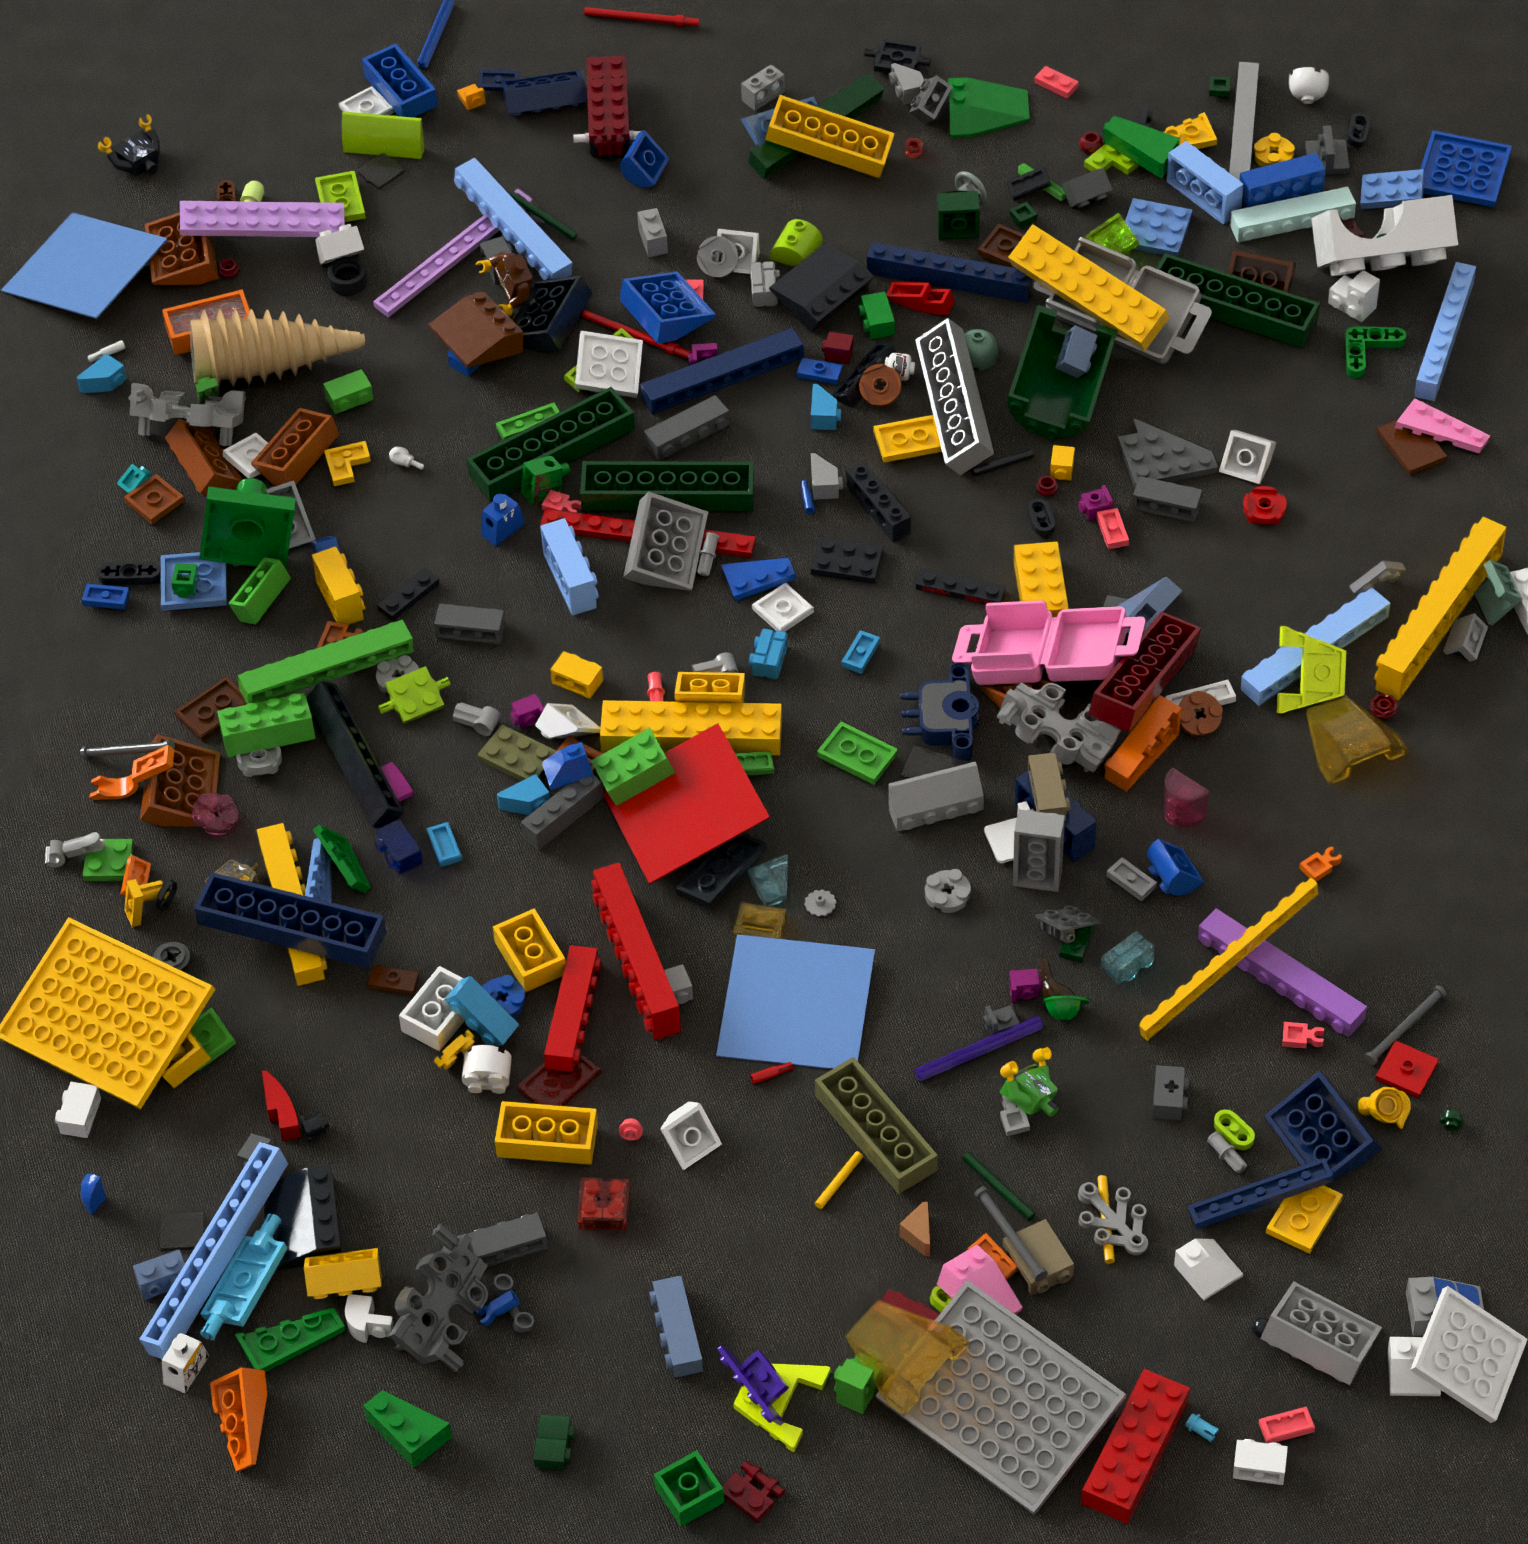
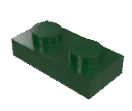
[1059,925,1094,962]

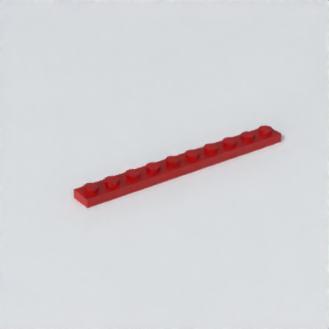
[540,509,756,558]

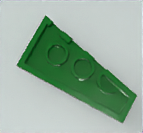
[235,1308,346,1372]

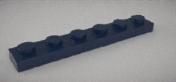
[1188,1158,1334,1229]

